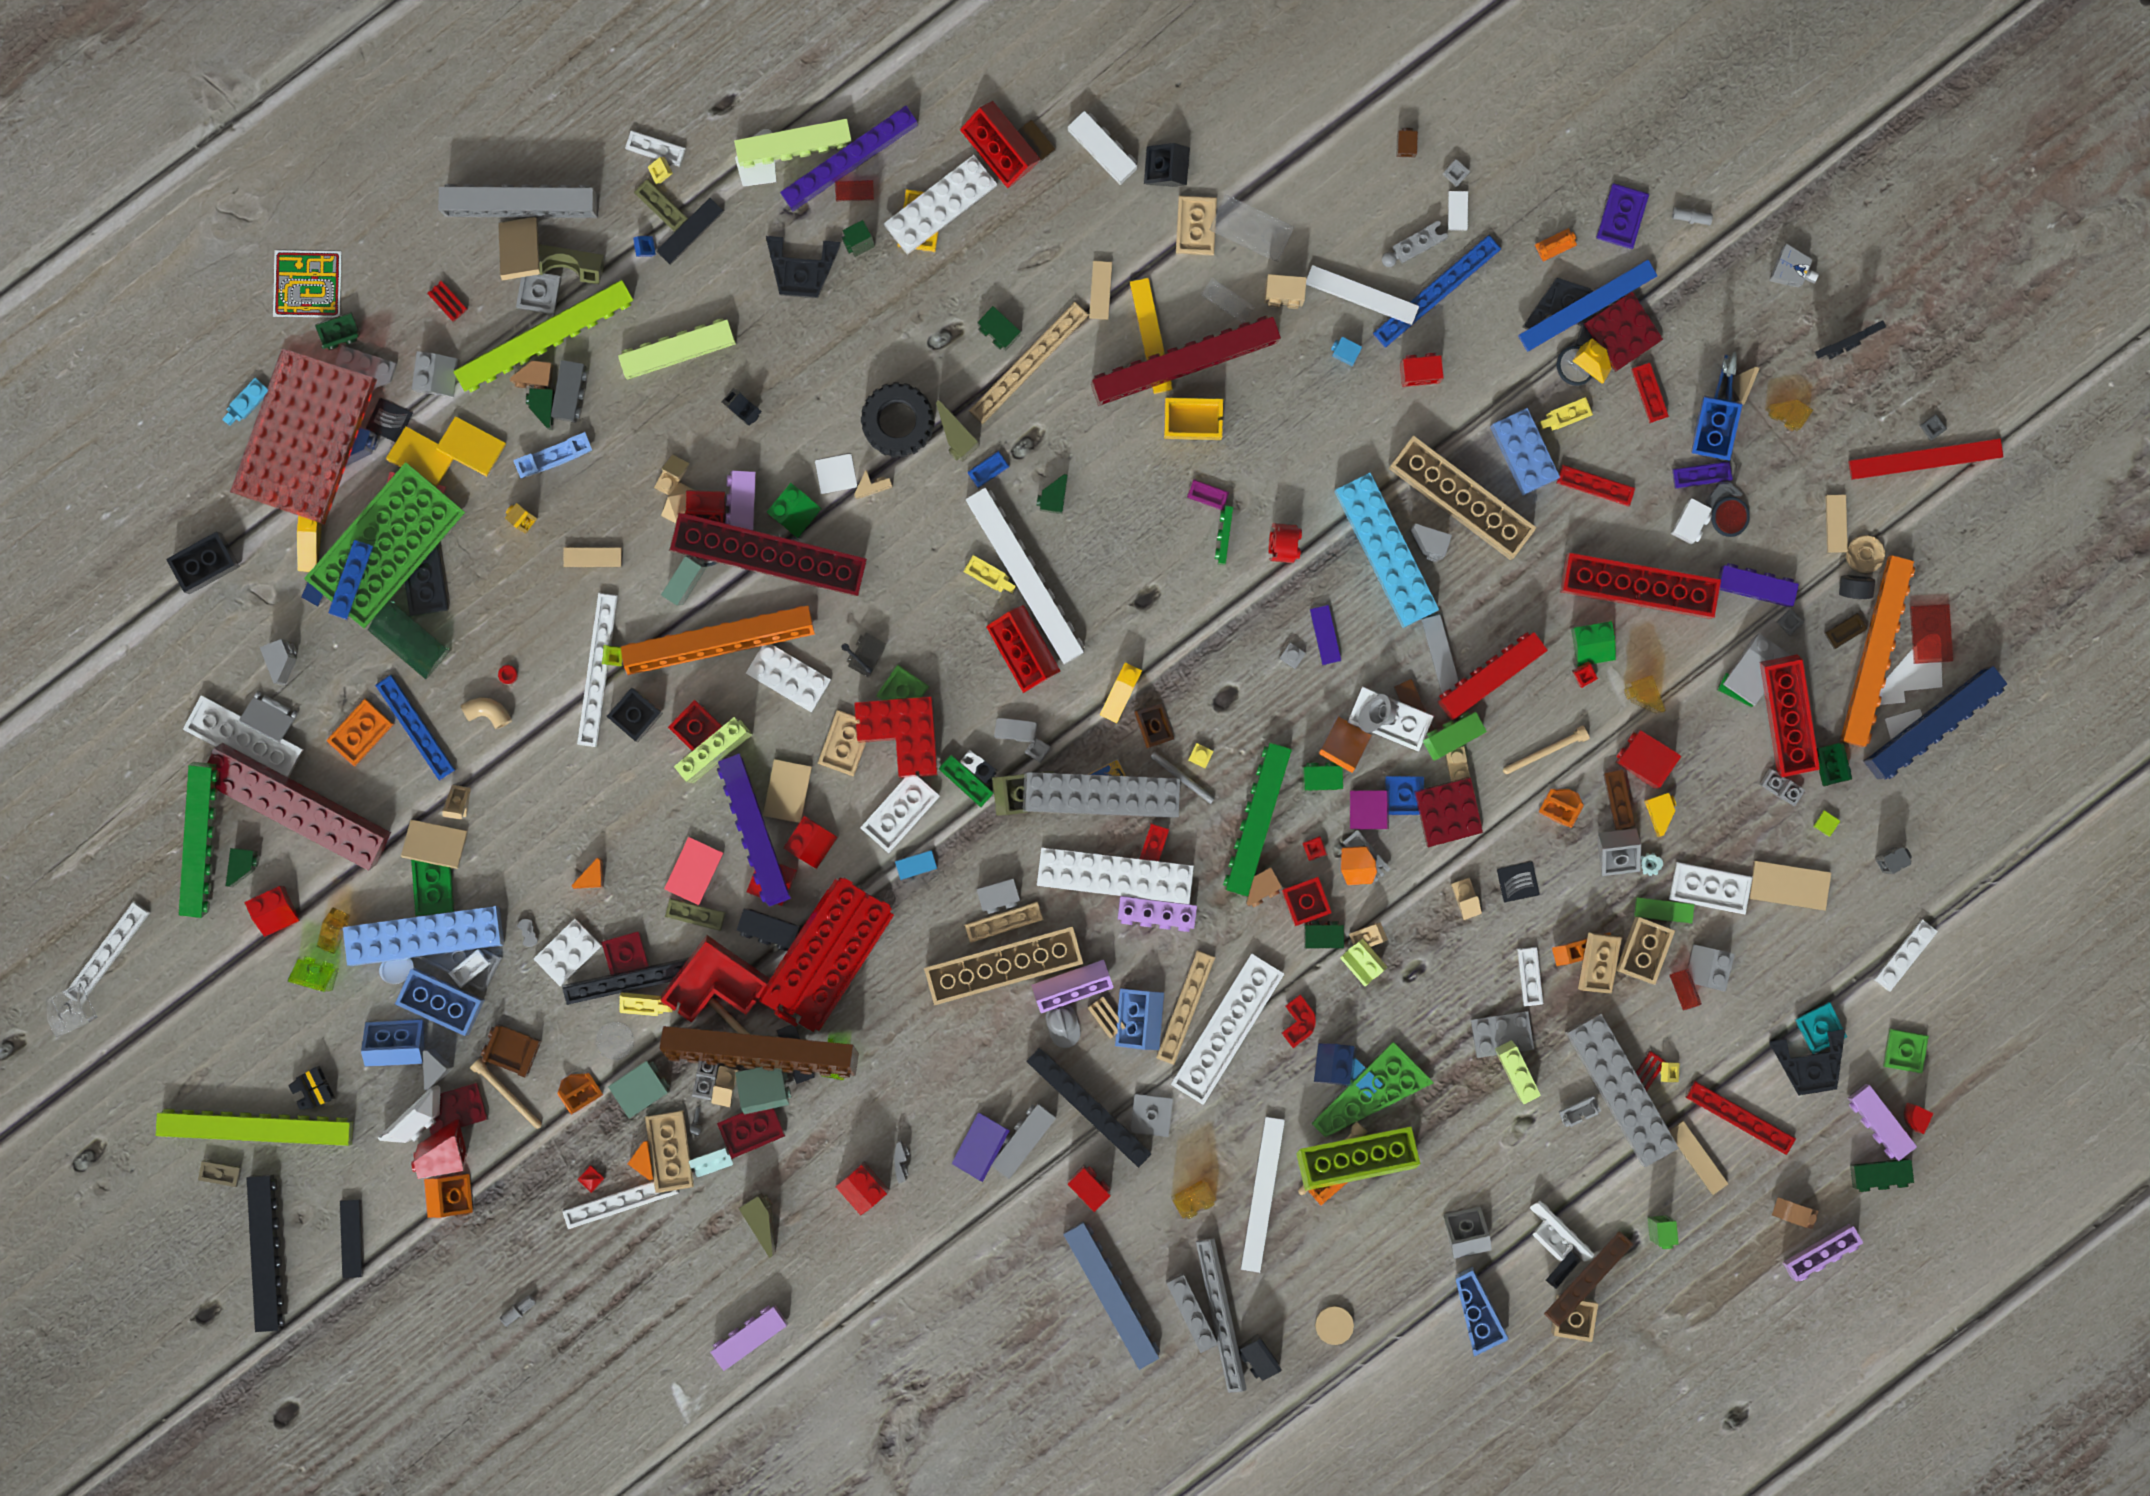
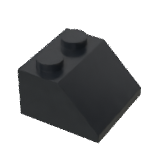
[1144,143,1190,187]
[1239,1334,1282,1381]

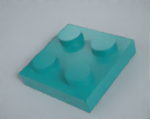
[1794,1002,1847,1054]

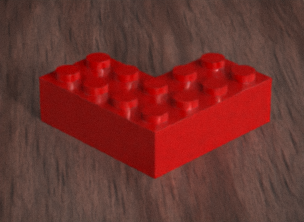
[854,697,938,778]
[660,935,770,1023]

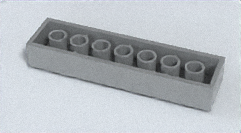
[438,184,598,218]
[1023,772,1180,818]
[1565,1013,1679,1167]

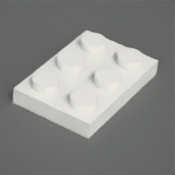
[534,918,602,986]

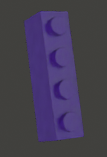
[1718,563,1799,608]

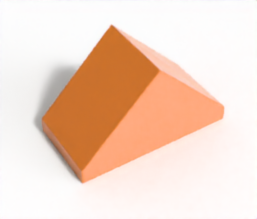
[572,858,604,889]
[627,1140,654,1180]

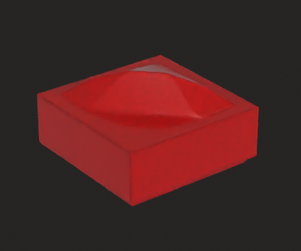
[1572,661,1598,688]
[1302,836,1328,861]
[577,1165,605,1193]

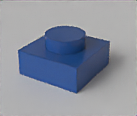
[633,236,656,257]

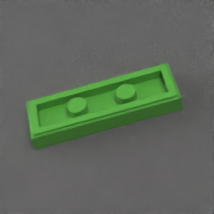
[1634,897,1694,924]

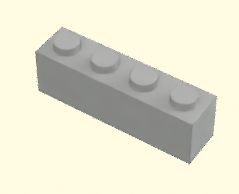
[992,1103,1056,1179]
[1166,1272,1218,1353]

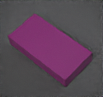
[1187,479,1229,510]

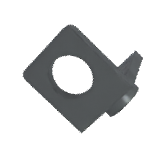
[1705,482,1742,513]

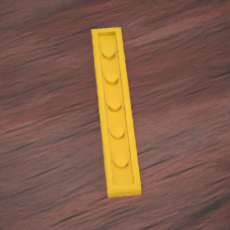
[1130,278,1172,394]

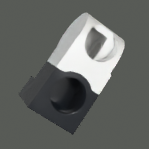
[960,750,998,785]

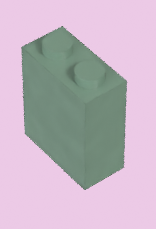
[661,556,708,606]
[608,1060,670,1119]
[735,1067,792,1114]

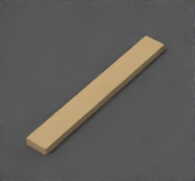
[969,302,1089,425]

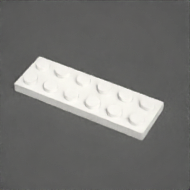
[884,155,997,255]
[183,695,304,778]

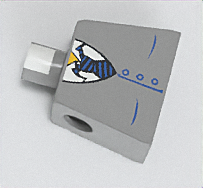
[1769,244,1819,287]

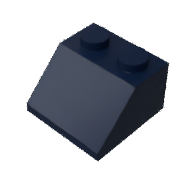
[336,424,379,466]
[1314,1043,1357,1086]

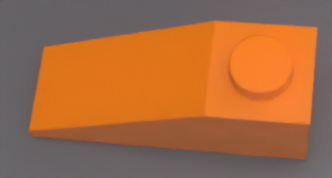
[1552,932,1611,966]

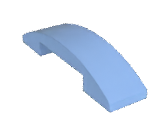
[513,432,592,478]

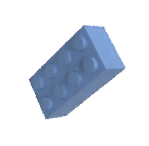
[1490,408,1560,496]
[395,968,485,1036]

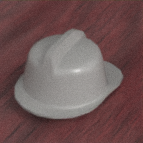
[1358,694,1399,733]
[1046,1004,1080,1048]

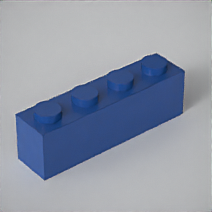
[328,540,373,621]

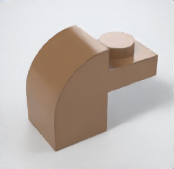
[1772,1197,1819,1229]

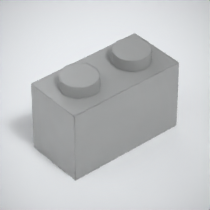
[976,879,1020,914]

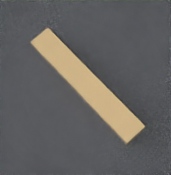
[1156,950,1215,1065]

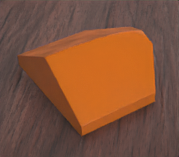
[1539,789,1584,828]
[1341,846,1377,885]
[557,1073,603,1115]

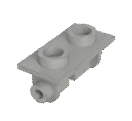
[1559,1095,1601,1127]

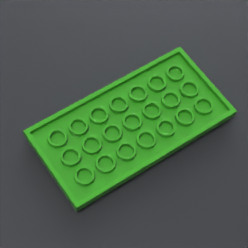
[304,462,465,629]

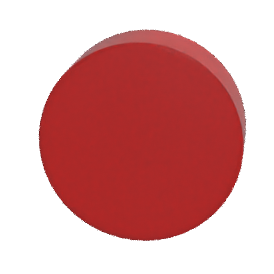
[498,665,518,684]

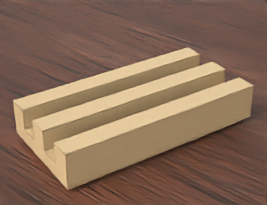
[1088,997,1126,1039]

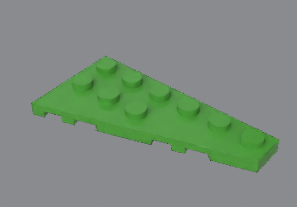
[1311,1042,1434,1137]

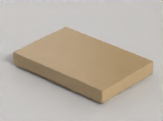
[1176,196,1217,256]
[818,710,866,777]
[763,759,812,823]
[401,820,468,869]
[1578,932,1622,994]

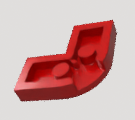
[1281,995,1316,1048]

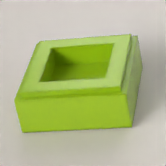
[602,645,622,666]
[1813,810,1840,837]

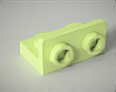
[1340,938,1388,986]

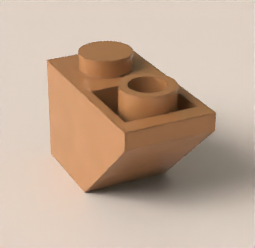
[510,361,554,389]
[1246,867,1282,908]

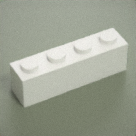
[1068,111,1137,185]

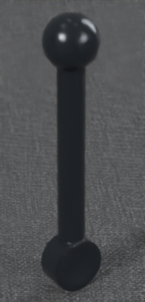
[841,643,873,673]

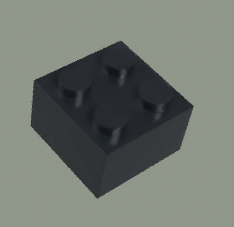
[606,687,663,742]

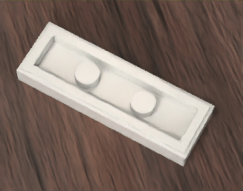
[625,130,686,167]
[1517,947,1543,1006]

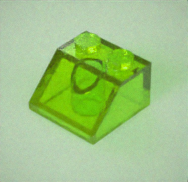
[287,956,339,992]

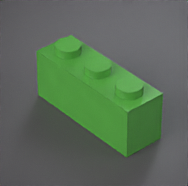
[1423,712,1487,761]
[1647,1215,1679,1249]

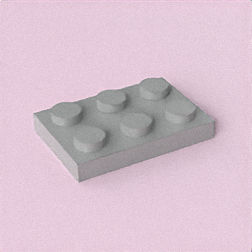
[1471,1011,1534,1058]

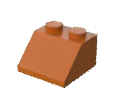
[424,1174,473,1218]

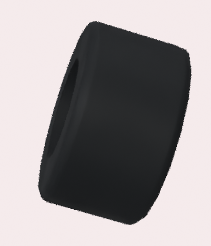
[1839,575,1875,599]

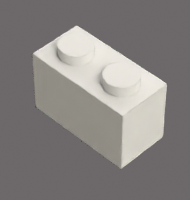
[1671,498,1712,544]

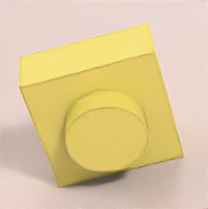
[648,157,673,184]
[1188,743,1214,768]
[1661,1062,1680,1082]

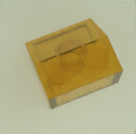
[1624,675,1666,714]
[1171,1178,1216,1219]

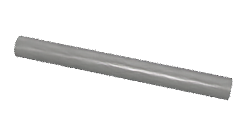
[1150,751,1215,804]

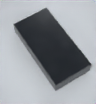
[1546,1251,1581,1289]

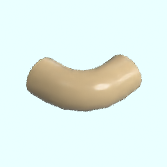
[460,697,512,729]

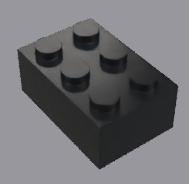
[166,531,240,594]
[736,908,802,951]

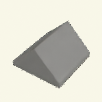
[423,1049,453,1090]

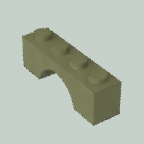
[538,244,604,284]

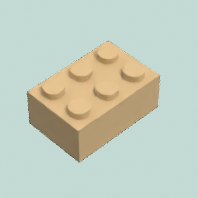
[1616,917,1675,985]

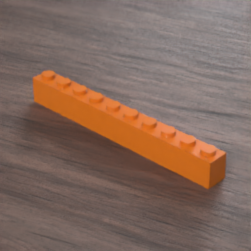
[1840,555,1915,747]
[621,606,815,675]

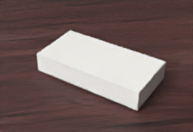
[1448,191,1468,231]
[448,949,491,988]

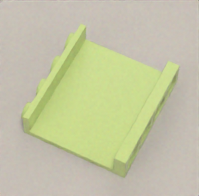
[674,717,753,783]

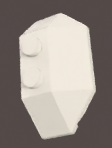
[378,1085,440,1143]

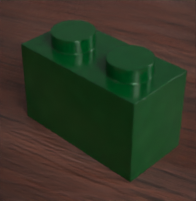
[977,306,1021,351]
[1304,921,1344,949]

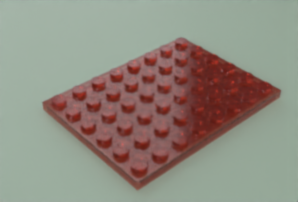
[230,348,377,525]

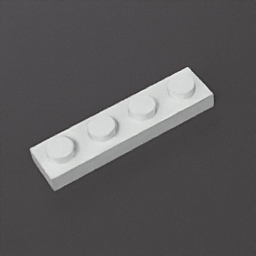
[1874,919,1938,991]

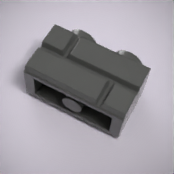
[1875,847,1912,874]

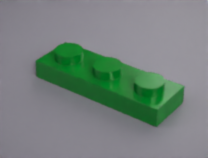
[1215,506,1233,565]
[939,755,994,807]

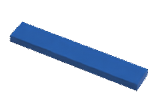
[375,675,456,781]

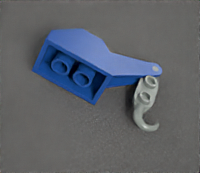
[1691,352,1743,461]

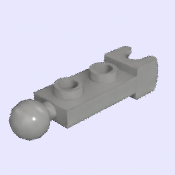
[1382,221,1448,267]

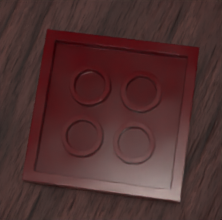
[1584,292,1663,372]
[1414,777,1483,848]

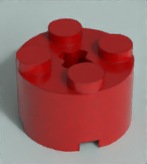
[1268,523,1302,563]

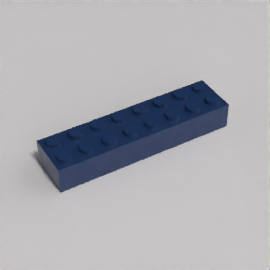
[1863,666,2007,780]

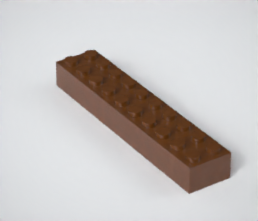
[659,1026,859,1078]

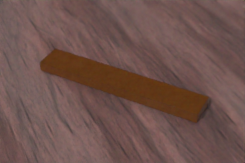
[1544,1231,1634,1327]

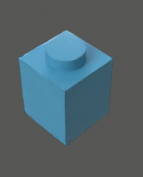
[1331,337,1362,366]

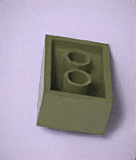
[936,400,979,462]
[992,770,1054,816]
[739,1193,776,1258]

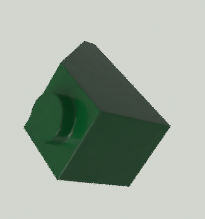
[526,388,555,430]
[1036,474,1068,514]
[225,848,260,887]

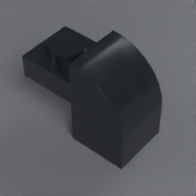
[721,388,762,426]

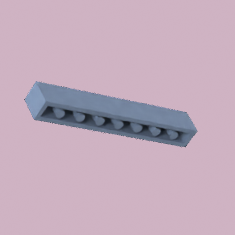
[1063,1221,1160,1370]

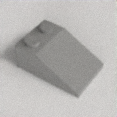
[1723,634,1791,706]

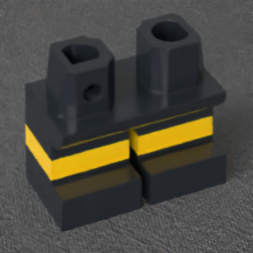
[288,1066,336,1110]

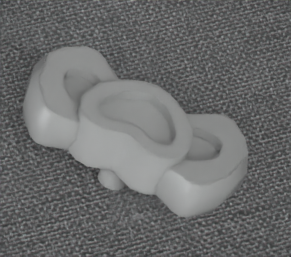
[517,919,538,947]

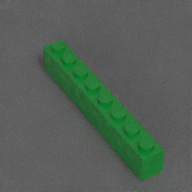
[1223,743,1292,897]
[179,762,219,918]

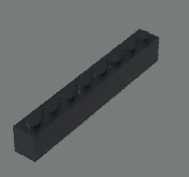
[1026,1047,1152,1168]
[246,1174,285,1332]

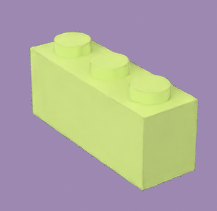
[1495,1040,1541,1104]

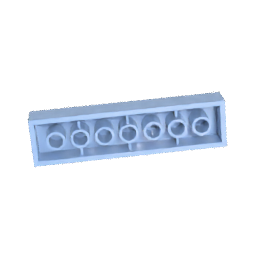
[343,906,504,966]

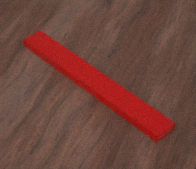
[1848,439,2004,480]

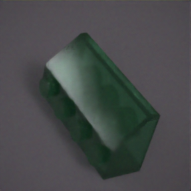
[368,600,451,680]

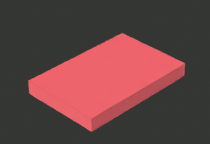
[664,837,724,905]

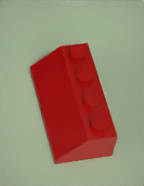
[960,101,1041,189]
[986,605,1061,693]

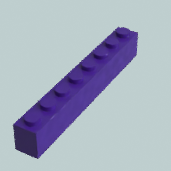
[780,106,918,212]
[717,754,791,907]

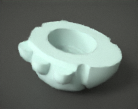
[1641,853,1663,876]

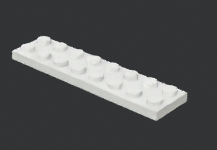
[1037,848,1194,904]
[1171,953,1284,1105]

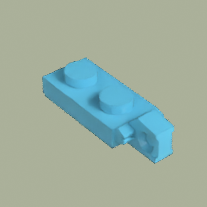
[222,378,271,426]

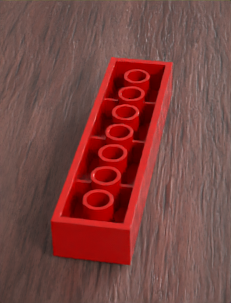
[1560,553,1721,619]

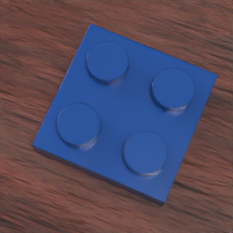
[1385,776,1424,815]

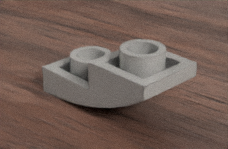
[994,718,1038,742]
[1759,769,1805,806]
[692,1061,719,1100]
[895,1141,910,1183]

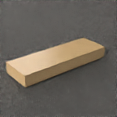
[1089,261,1112,320]
[1825,495,1848,553]
[563,548,622,567]

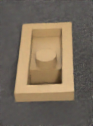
[654,454,690,496]
[854,470,893,499]
[443,785,471,819]
[1451,878,1482,920]
[1349,922,1388,947]
[711,1065,739,1107]

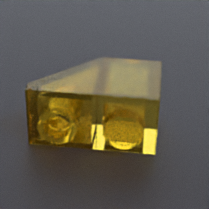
[1765,399,1813,431]
[317,907,350,954]

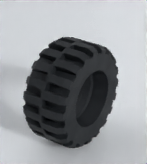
[861,382,935,458]

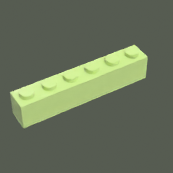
[734,119,852,168]
[618,318,736,380]

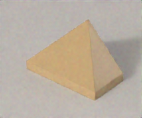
[1732,367,1759,405]
[661,482,693,523]

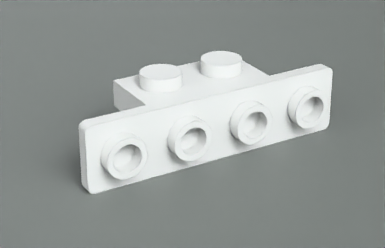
[1530,1201,1594,1262]

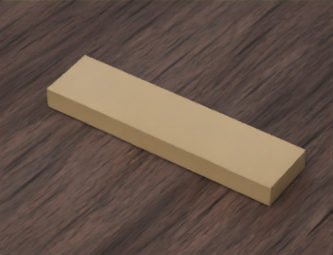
[965,901,1044,943]
[1669,1121,1728,1195]

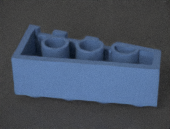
[1455,1266,1509,1356]

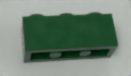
[841,220,875,257]
[1850,1158,1914,1192]

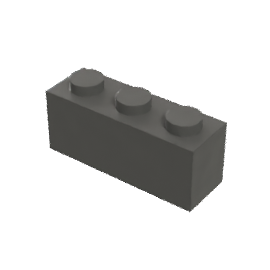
[551,360,588,423]

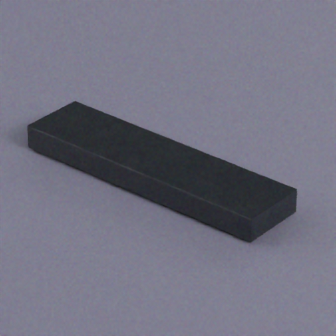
[656,198,724,265]
[340,1199,363,1278]

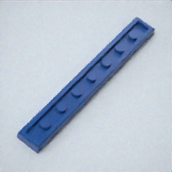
[1373,235,1501,348]
[1518,260,1657,352]

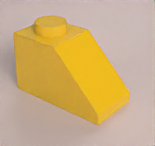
[1573,339,1612,383]
[1644,793,1676,837]

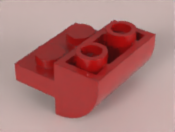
[685,490,726,524]

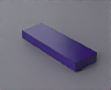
[1672,461,1733,489]
[1310,605,1341,665]

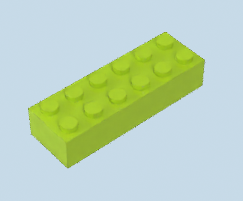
[1296,1127,1421,1191]

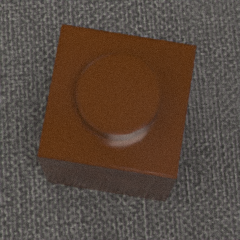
[1396,128,1418,158]

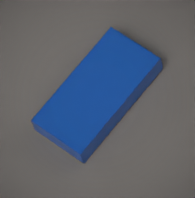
[967,451,1010,489]

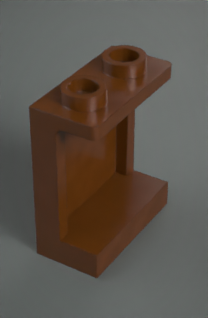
[481,1024,542,1078]

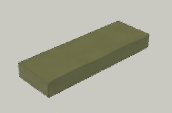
[634,179,688,232]
[665,898,726,931]

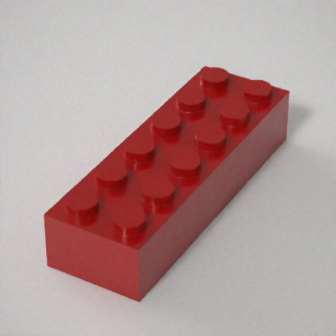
[1437,632,1548,720]
[1759,654,1820,777]

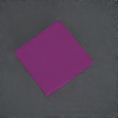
[1350,791,1389,829]

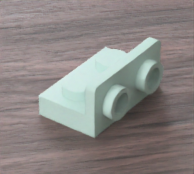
[689,1147,733,1177]

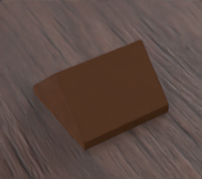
[1134,703,1174,749]

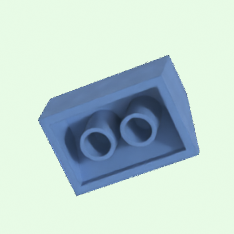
[1115,989,1164,1050]
[361,1020,425,1067]

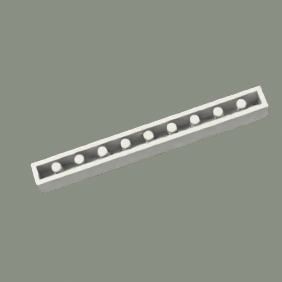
[966,488,1085,665]

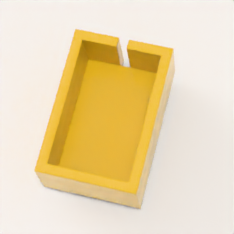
[1164,398,1223,440]

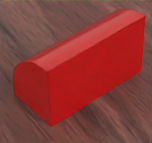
[1904,1103,1934,1134]

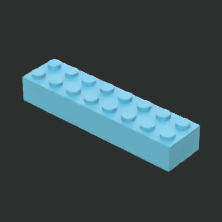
[1335,473,1439,628]

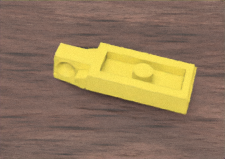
[1538,397,1593,431]
[963,555,1016,593]
[620,993,673,1016]

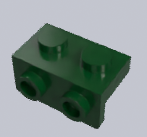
[315,312,360,350]
[1817,742,1852,786]

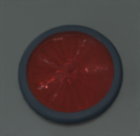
[1711,496,1750,537]

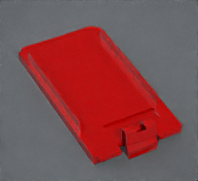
[759,877,894,1032]

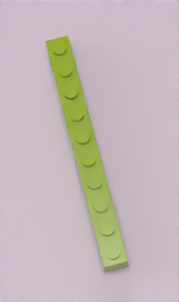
[453,279,633,393]
[155,1108,354,1146]

